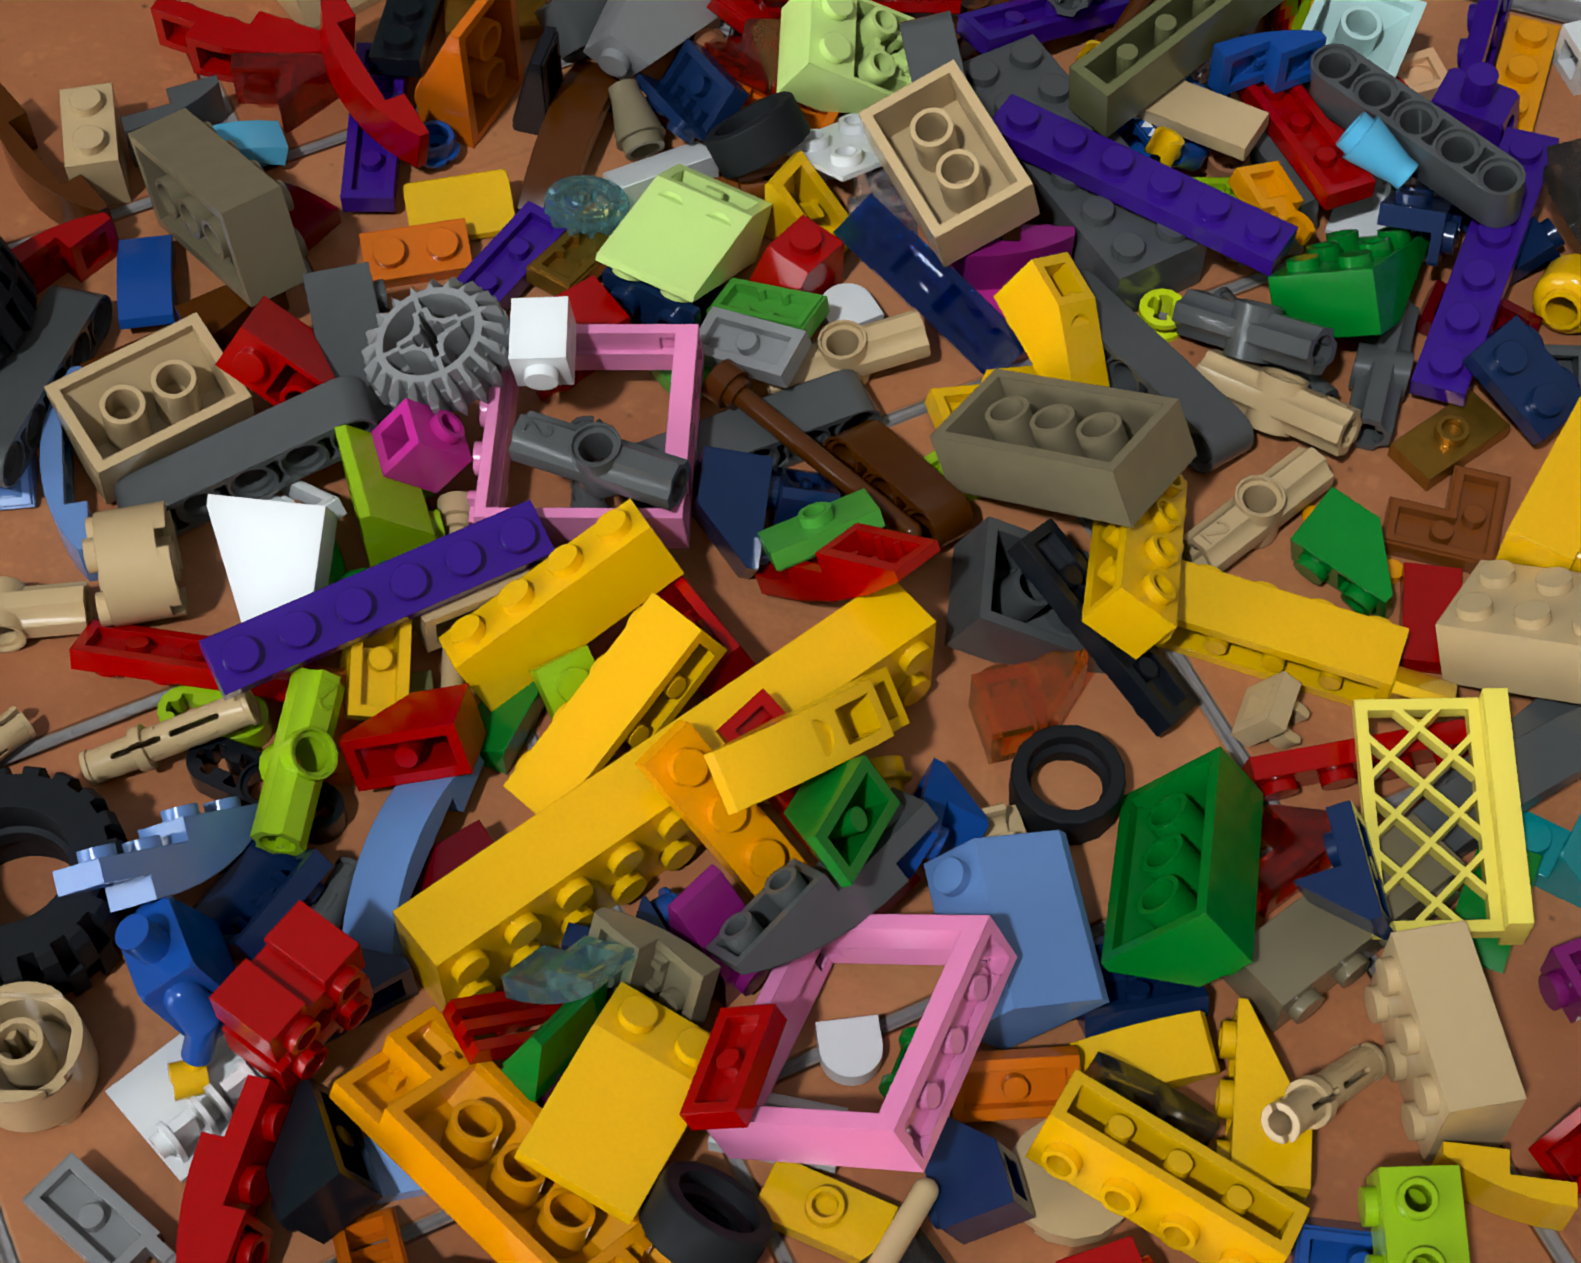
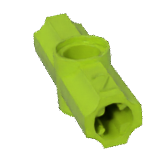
[250,667,345,856]

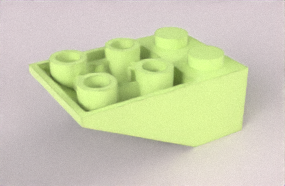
[776,0,915,113]
[595,164,773,303]

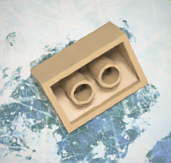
[44,312,255,505]

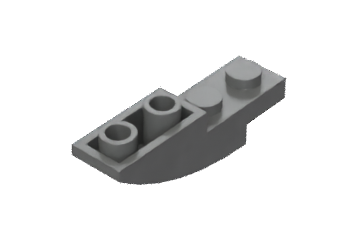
[705,787,939,975]

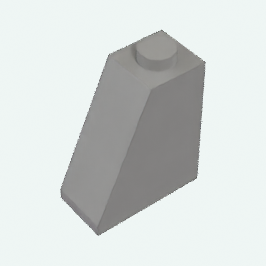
[583,0,718,80]

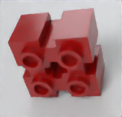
[209,900,374,1093]

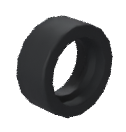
[704,91,810,179]
[1009,725,1126,845]
[639,1161,773,1263]

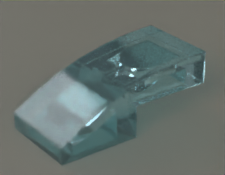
[501,936,636,1004]

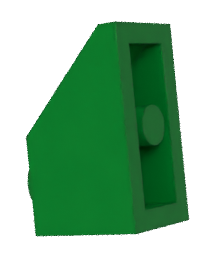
[784,755,900,888]

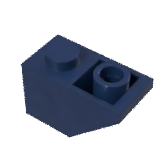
[692,446,780,579]
[925,1117,1035,1245]

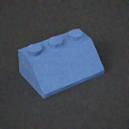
[924,830,1109,1050]

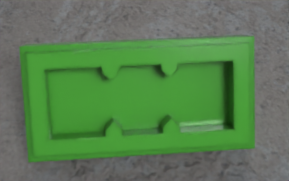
[706,277,830,338]
[757,488,886,571]

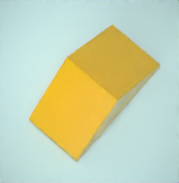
[764,150,862,253]

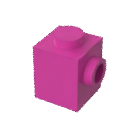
[371,398,472,493]

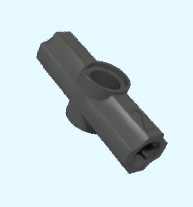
[1172,289,1338,375]
[1348,299,1420,451]
[509,410,691,511]

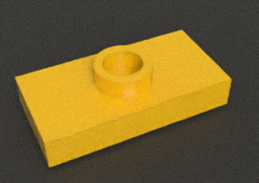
[758,1162,898,1263]

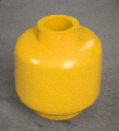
[1532,253,1581,334]

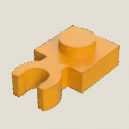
[1228,160,1315,246]

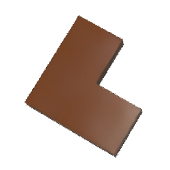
[1382,465,1511,574]

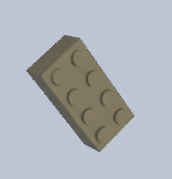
[128,108,308,307]
[929,368,1197,528]

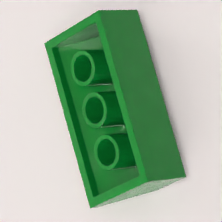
[1101,746,1264,987]

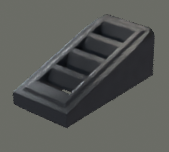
[512,26,563,135]

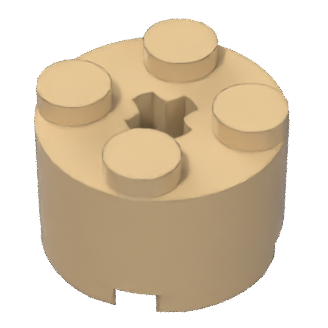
[82,500,188,627]
[0,981,100,1133]

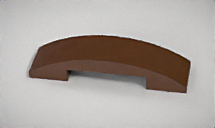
[517,60,620,222]
[0,83,119,240]

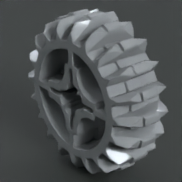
[361,276,512,416]

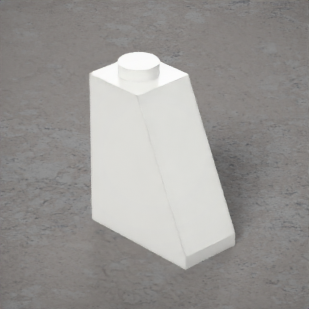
[206,494,338,623]

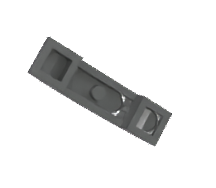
[1405,707,1581,859]

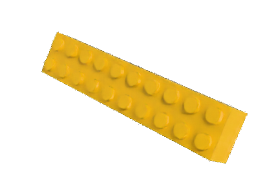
[392,582,936,1012]

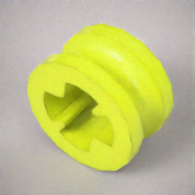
[1138,288,1182,343]

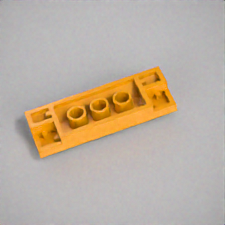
[329,1006,672,1263]

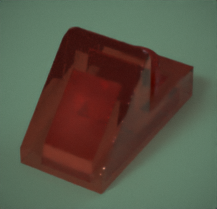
[704,18,781,96]
[230,53,339,133]
[1256,805,1332,918]

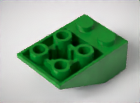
[1268,226,1431,338]

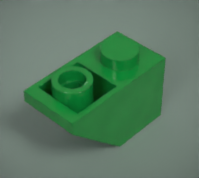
[1290,487,1393,619]

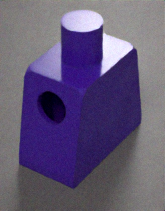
[1431,62,1520,148]

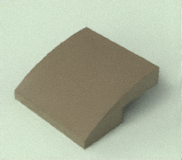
[574,907,721,1028]

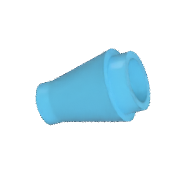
[1335,111,1419,189]

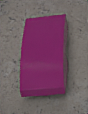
[962,224,1075,290]

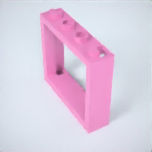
[467,324,705,548]
[707,914,1017,1173]

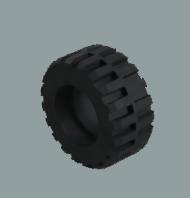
[0,766,142,997]

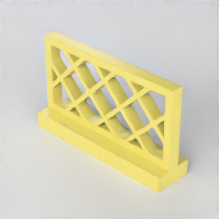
[1352,688,1535,945]

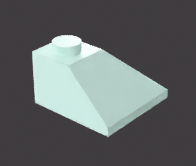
[1301,0,1427,90]

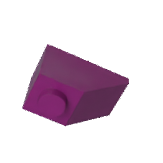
[668,864,770,1007]

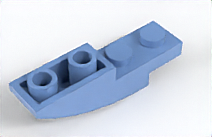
[52,796,258,913]

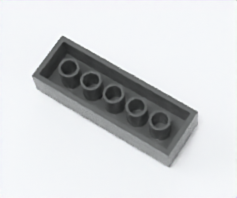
[962,34,1208,311]

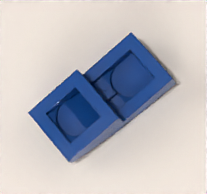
[1207,30,1327,95]
[117,234,177,330]

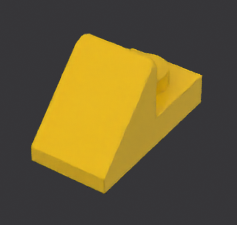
[340,619,412,721]

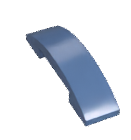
[39,366,98,582]
[342,755,484,957]

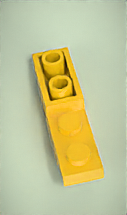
[704,666,910,815]

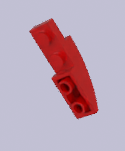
[150,0,332,89]
[176,1075,293,1263]

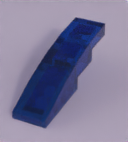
[833,193,1025,376]

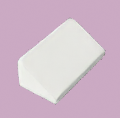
[603,140,719,214]

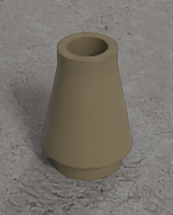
[608,78,666,161]

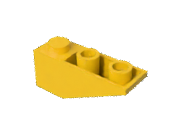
[993,252,1110,387]
[1213,998,1312,1205]

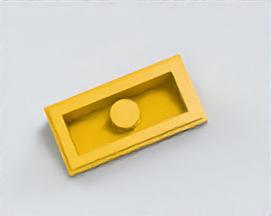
[403,169,515,241]

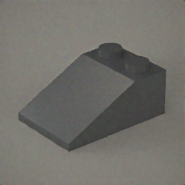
[945,516,1105,674]

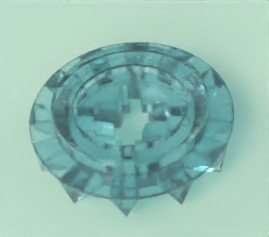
[544,175,630,240]

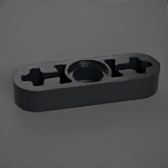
[186,737,348,845]

